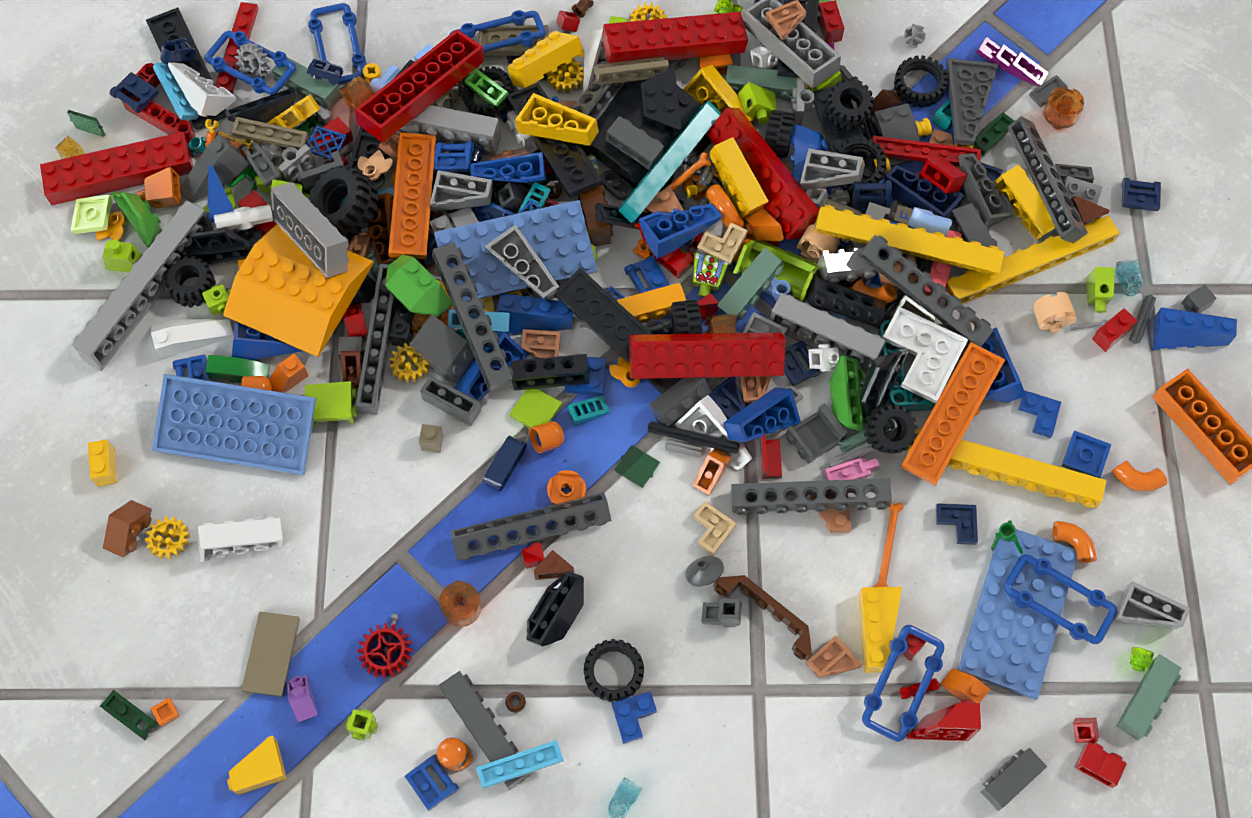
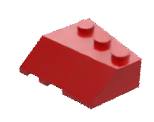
[906,700,981,741]

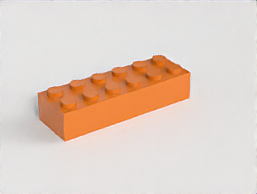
[1152,368,1252,485]

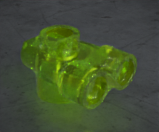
[714,0,743,13]

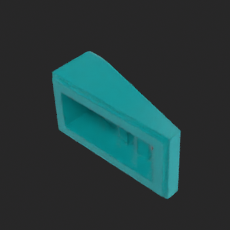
[932,99,953,130]
[517,182,551,214]
[567,395,610,426]

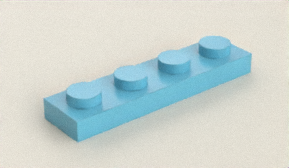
[153,63,199,120]
[476,740,564,789]

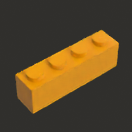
[616,283,687,323]

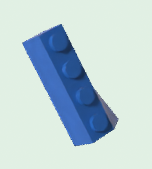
[497,293,575,335]
[1152,307,1237,350]
[454,331,529,402]
[723,387,801,442]

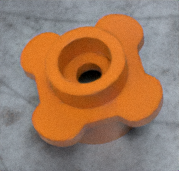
[633,239,651,259]

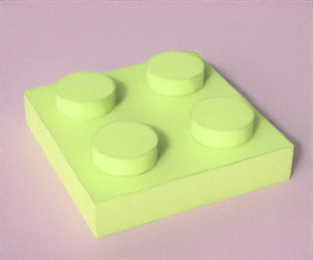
[71,195,113,234]

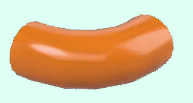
[706,184,744,229]
[848,279,897,305]
[1111,461,1167,492]
[1052,521,1097,563]

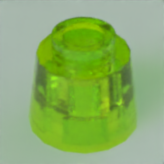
[1130,647,1154,672]

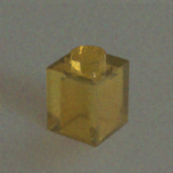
[55,136,85,159]

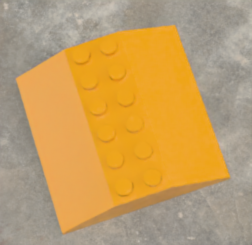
[223,224,374,358]

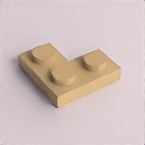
[697,223,748,265]
[693,501,737,556]

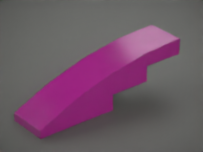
[976,37,1048,87]

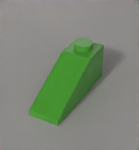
[464,69,509,107]

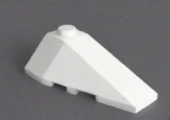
[583,29,608,93]

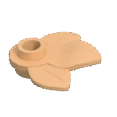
[357,150,393,181]

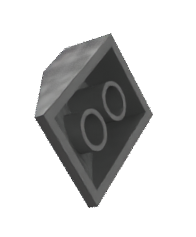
[872,103,920,167]
[409,315,475,383]

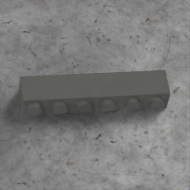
[439,671,530,790]

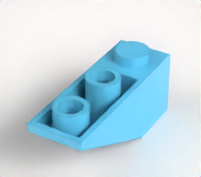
[448,309,510,332]

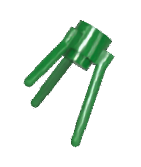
[227,165,257,193]
[991,520,1023,554]

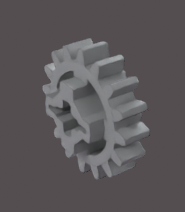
[235,42,270,79]

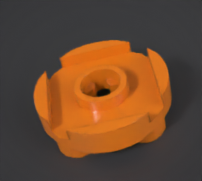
[547,470,586,505]

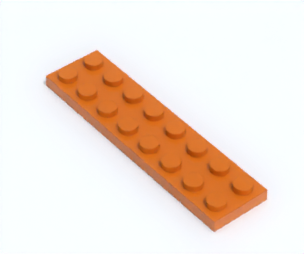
[389,133,436,259]
[901,342,1005,486]

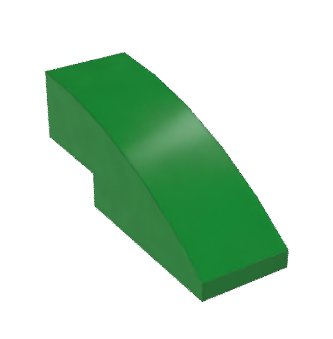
[206,355,270,383]

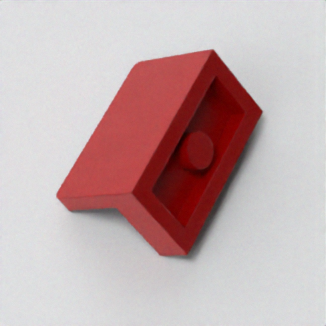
[760,435,782,479]

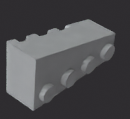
[485,225,560,300]

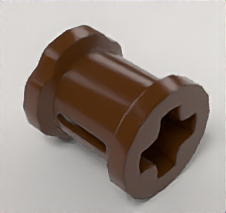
[572,0,594,18]

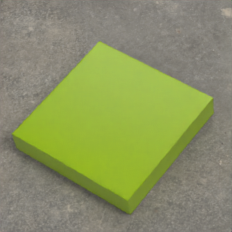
[509,389,562,432]

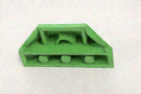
[111,192,162,248]
[385,255,453,317]
[830,356,868,431]

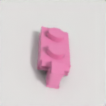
[824,457,879,480]

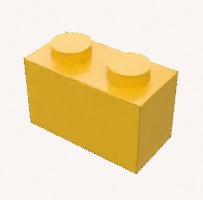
[88,439,117,487]

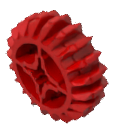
[357,623,413,679]

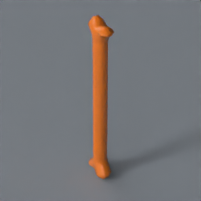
[643,153,711,213]
[873,502,903,587]

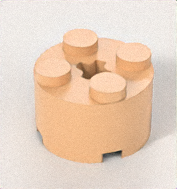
[797,222,840,263]
[1032,292,1077,333]

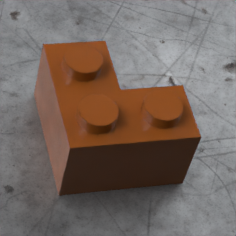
[103,500,152,557]

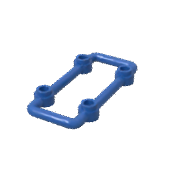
[308,3,367,84]
[449,10,546,53]
[205,31,296,95]
[1004,554,1117,644]
[862,625,945,742]

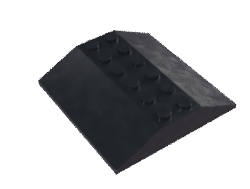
[580,79,712,192]

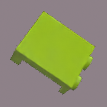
[305,381,358,427]

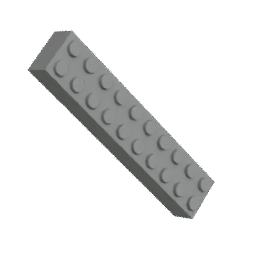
[72,200,213,371]

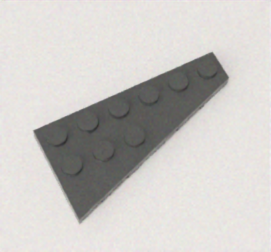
[946,58,998,146]

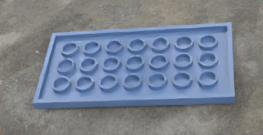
[434,200,598,302]
[152,374,317,475]
[958,529,1077,700]

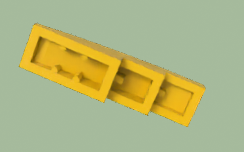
[257,94,320,144]

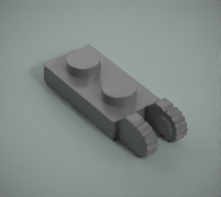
[242,141,282,188]

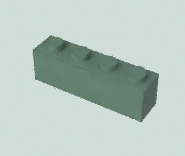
[271,58,343,110]
[726,65,797,100]
[717,248,784,322]
[1116,654,1182,740]

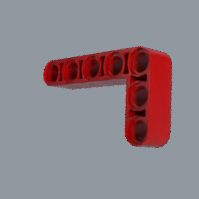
[121,63,195,142]

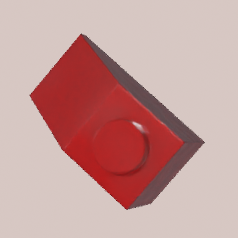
[343,303,368,338]

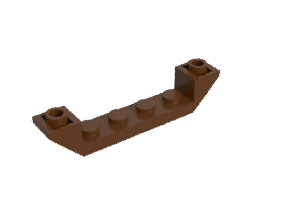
[713,575,812,661]

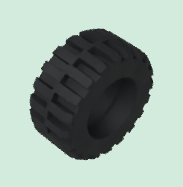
[308,165,378,239]

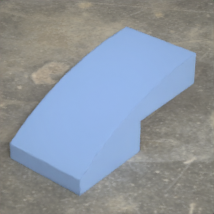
[908,207,952,237]

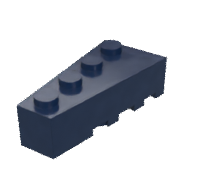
[883,165,965,218]

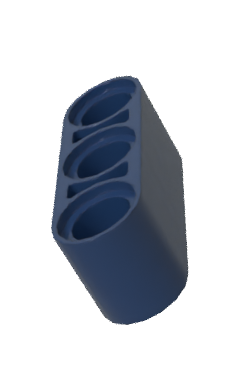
[483,435,527,491]

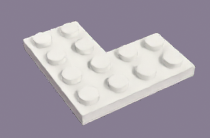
[882,307,968,404]

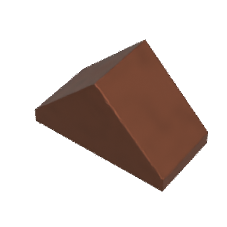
[870,89,905,118]
[1071,196,1110,223]
[341,351,363,388]
[534,550,574,580]

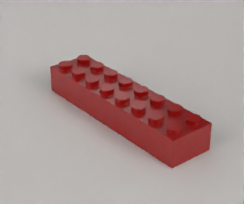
[602,11,749,63]
[355,29,484,143]
[706,108,819,240]
[40,132,194,206]
[629,332,786,379]

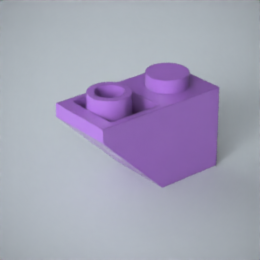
[287,675,318,722]

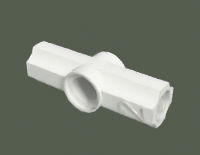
[214,205,273,230]

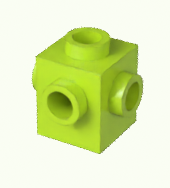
[202,284,230,316]
[346,709,378,741]

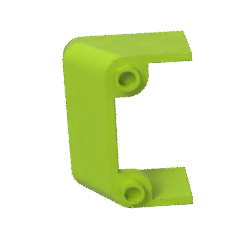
[733,239,819,302]

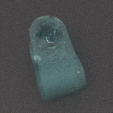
[1116,260,1144,297]
[608,777,642,818]

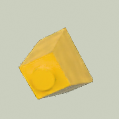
[227,736,287,795]

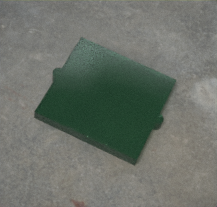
[67,110,106,137]
[614,445,660,488]

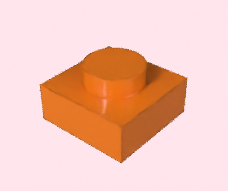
[151,697,180,727]

